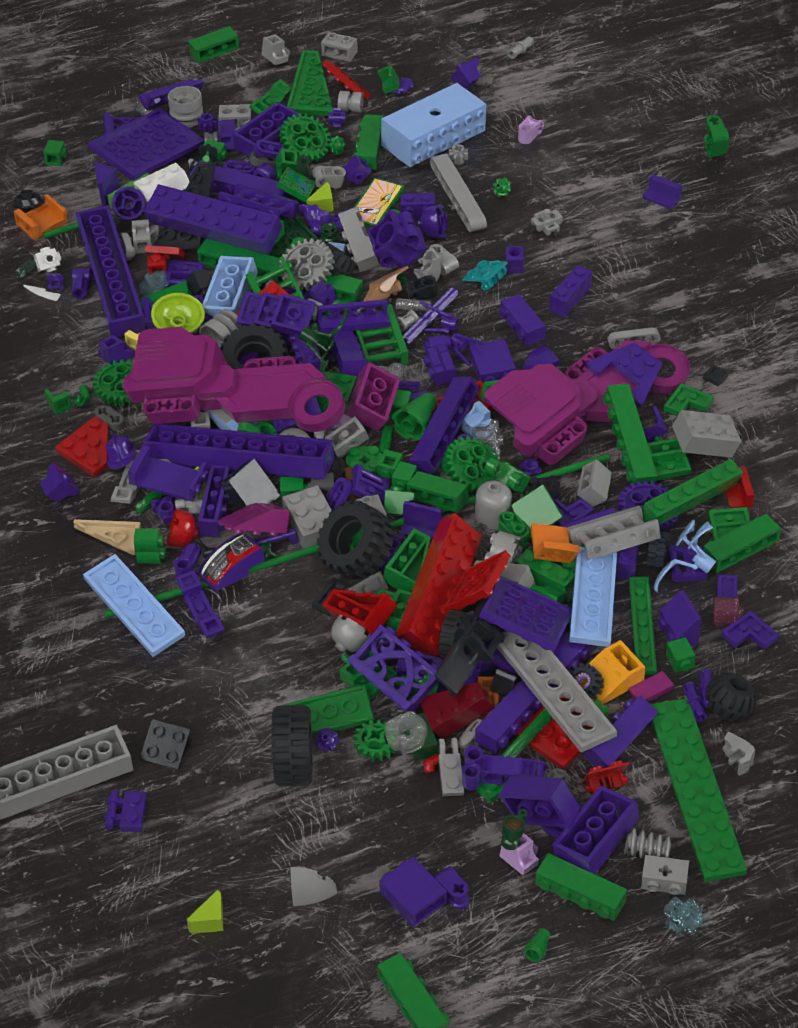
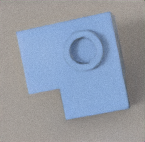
[461,401,496,439]

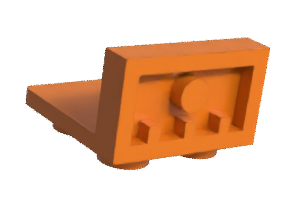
[531,523,580,563]

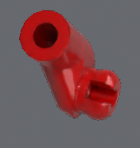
[423,754,439,773]

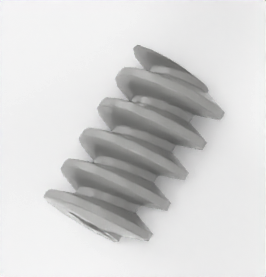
[624,828,672,858]

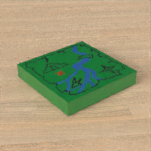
[277,167,316,202]

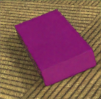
[628,671,674,702]

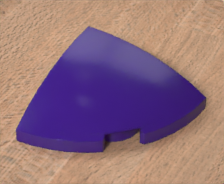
[523,346,559,370]

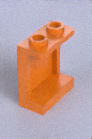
[13,194,68,240]

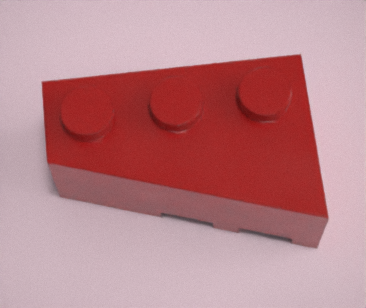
[322,589,397,635]

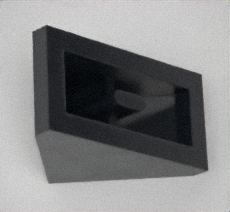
[489,667,519,697]

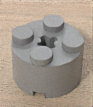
[484,531,524,564]

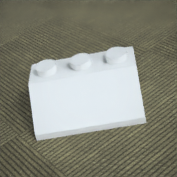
[133,163,190,207]

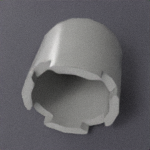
[475,480,513,529]

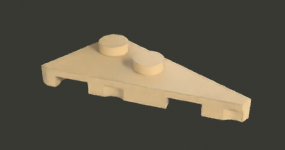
[74,519,141,555]

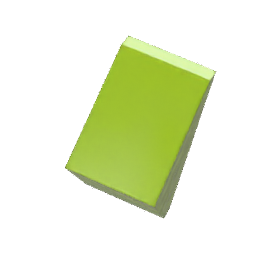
[306,182,333,212]
[187,890,223,934]

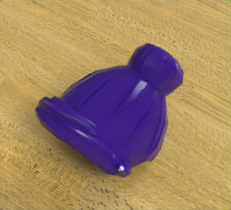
[297,204,332,236]

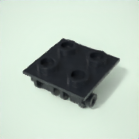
[139,719,192,769]

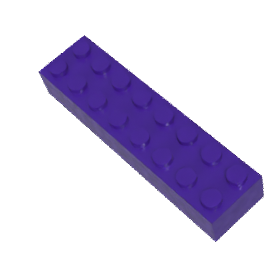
[144,184,283,255]

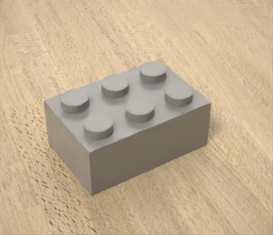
[672,410,742,458]
[282,485,332,549]

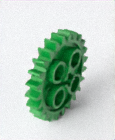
[279,113,331,163]
[92,359,133,406]
[443,436,499,493]

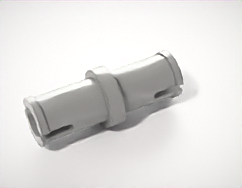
[507,36,534,59]

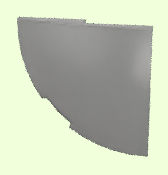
[291,867,337,906]

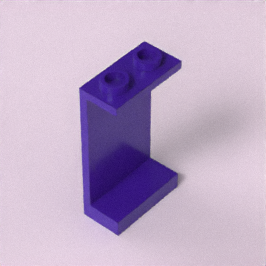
[128,445,209,502]

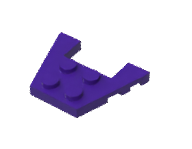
[585,342,663,408]

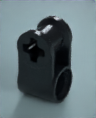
[402,275,437,304]

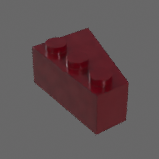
[421,682,495,739]

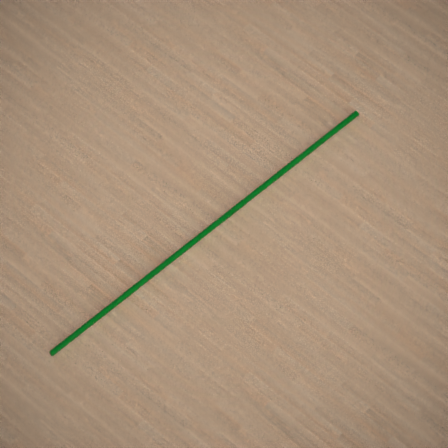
[103,453,610,619]

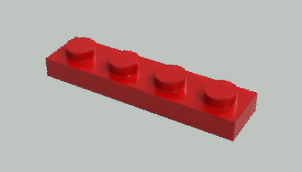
[322,59,371,100]

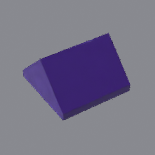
[94,162,119,207]

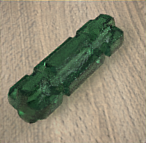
[15,253,37,279]

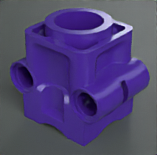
[367,209,426,268]

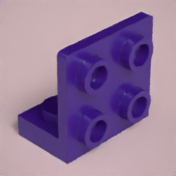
[398,501,441,549]

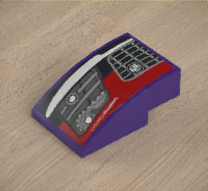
[196,533,265,591]

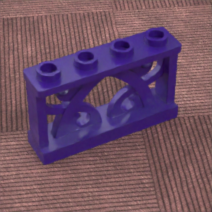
[347,624,439,716]

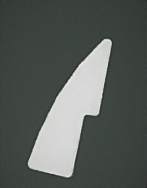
[24,285,60,301]

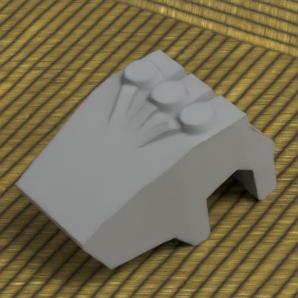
[413,248,441,281]
[722,732,755,776]

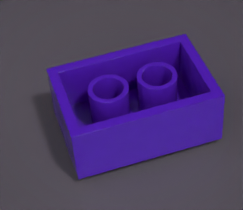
[499,776,580,828]

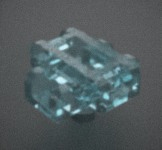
[139,270,168,296]
[664,896,705,936]

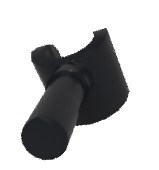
[194,538,216,559]

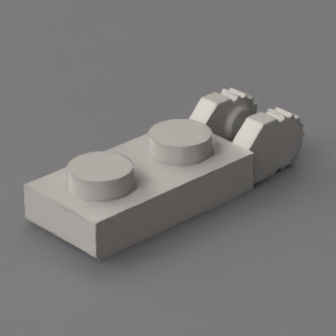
[438,738,464,796]

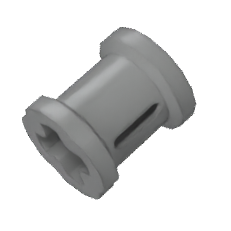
[396,310,419,332]

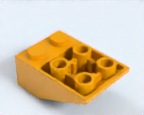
[580,640,645,705]

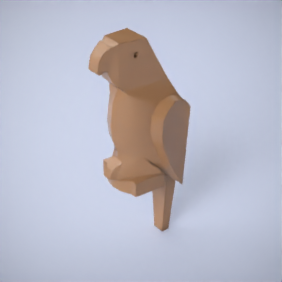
[363,266,409,311]

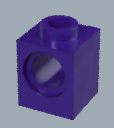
[506,246,524,273]

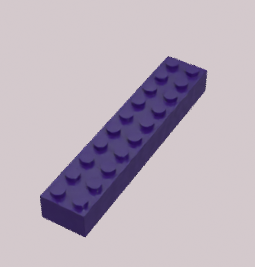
[76,205,146,337]
[142,424,335,479]

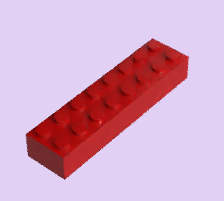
[395,513,482,656]

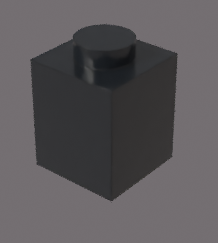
[187,269,212,298]

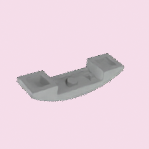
[111,450,140,504]

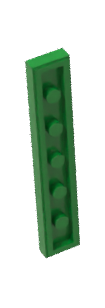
[629,577,657,675]

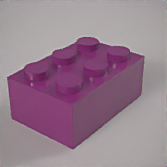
[345,362,400,431]

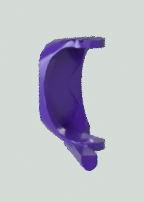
[643,406,668,443]

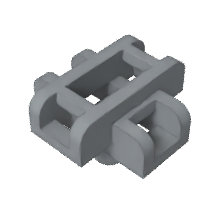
[531,209,563,236]

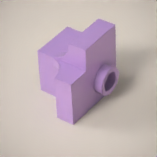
[500,833,539,875]

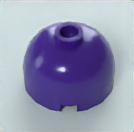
[111,186,146,221]
[418,204,448,239]

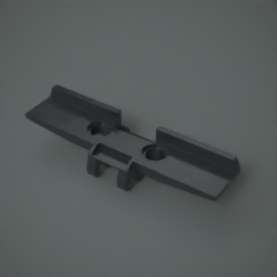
[434,597,506,697]

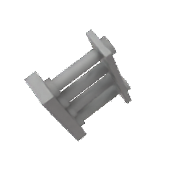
[567,506,661,560]

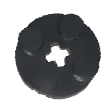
[523,476,561,499]

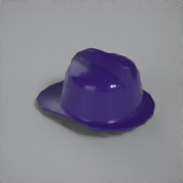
[105,433,135,469]

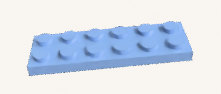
[569,547,617,647]
[83,554,185,657]

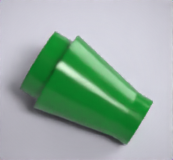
[524,928,550,962]

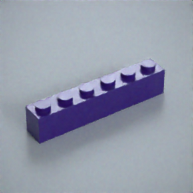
[190,162,290,198]
[409,376,480,473]

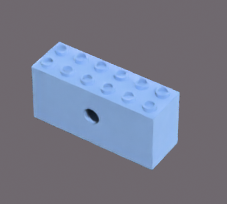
[381,83,487,167]

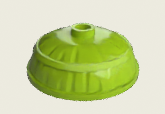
[151,293,205,334]

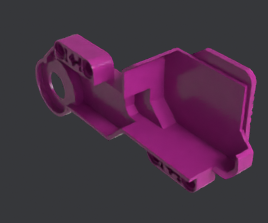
[123,327,345,432]
[484,340,690,465]

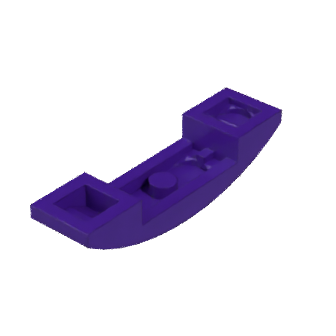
[176,570,225,638]

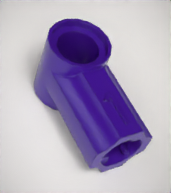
[71,268,92,299]
[174,543,202,577]

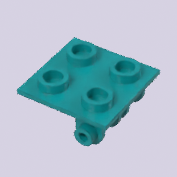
[462,260,508,291]

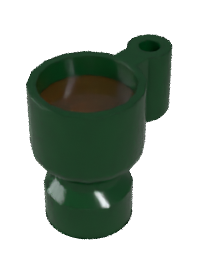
[501,809,527,850]

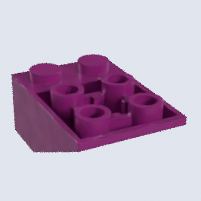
[218,503,290,536]

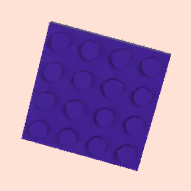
[479,576,572,652]

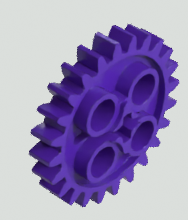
[617,480,679,532]

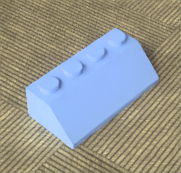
[202,256,258,317]

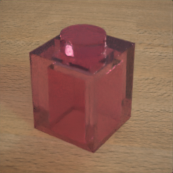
[713,597,743,626]

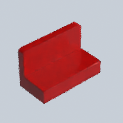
[725,467,754,508]

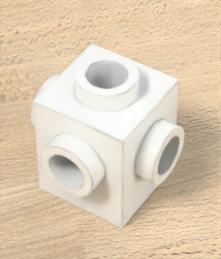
[34,247,62,273]

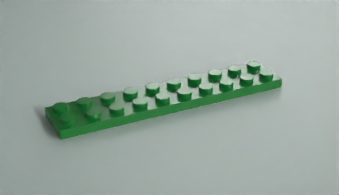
[650,698,747,882]

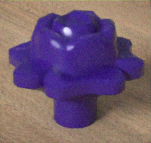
[314,727,339,753]

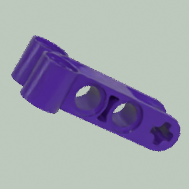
[462,745,547,790]

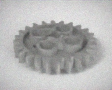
[278,238,335,292]

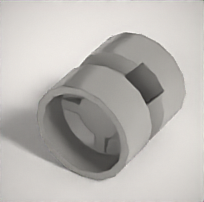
[338,91,364,113]

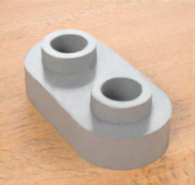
[119,233,135,261]

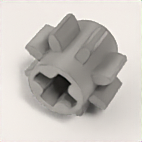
[449,144,468,165]

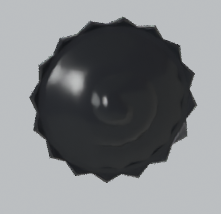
[13,189,45,210]

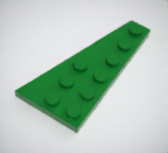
[287,50,333,116]

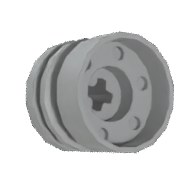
[168,86,204,128]
[199,309,241,348]

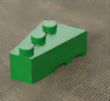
[383,528,431,592]

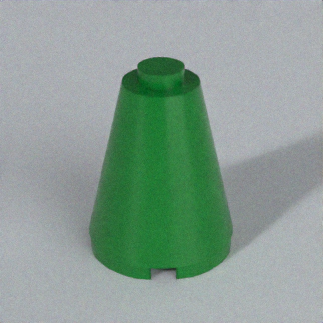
[392,393,437,441]

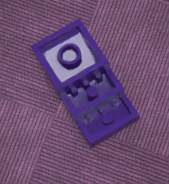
[236,291,316,334]

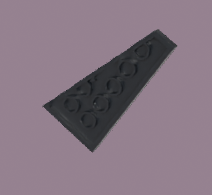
[152,163,216,252]

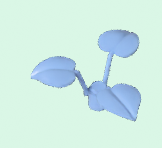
[654,520,716,593]

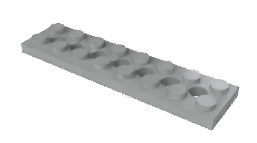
[497,631,617,753]

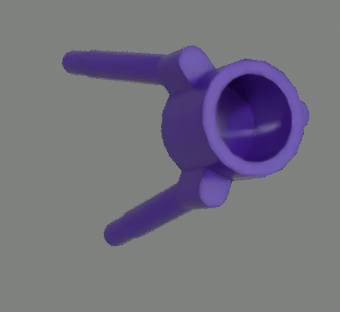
[419,301,459,334]
[450,333,484,366]

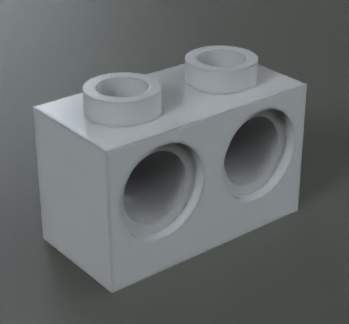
[219,104,253,129]

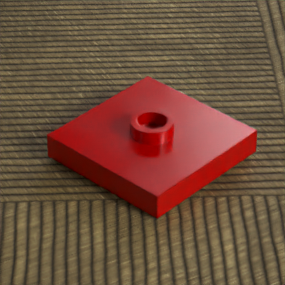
[145,245,186,260]

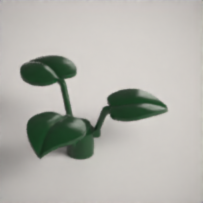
[298,308,349,374]

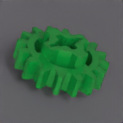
[353,719,399,762]

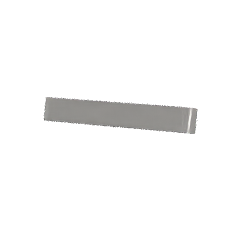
[430,153,487,232]

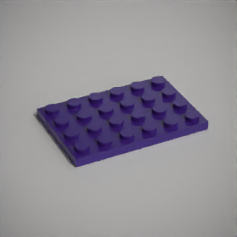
[88,108,205,181]

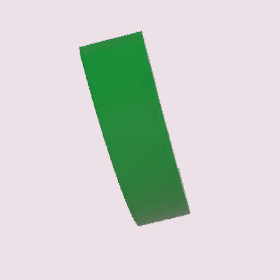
[249,79,292,115]

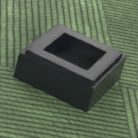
[703,364,729,386]

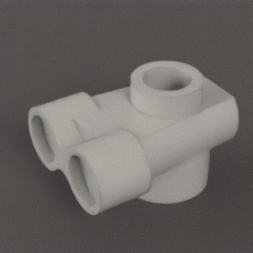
[175,497,203,519]

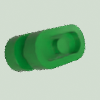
[498,511,529,553]

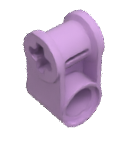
[518,115,544,144]

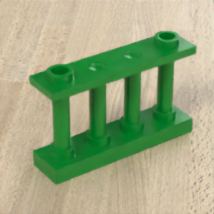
[245,256,314,333]
[353,304,409,366]

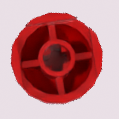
[166,508,199,548]

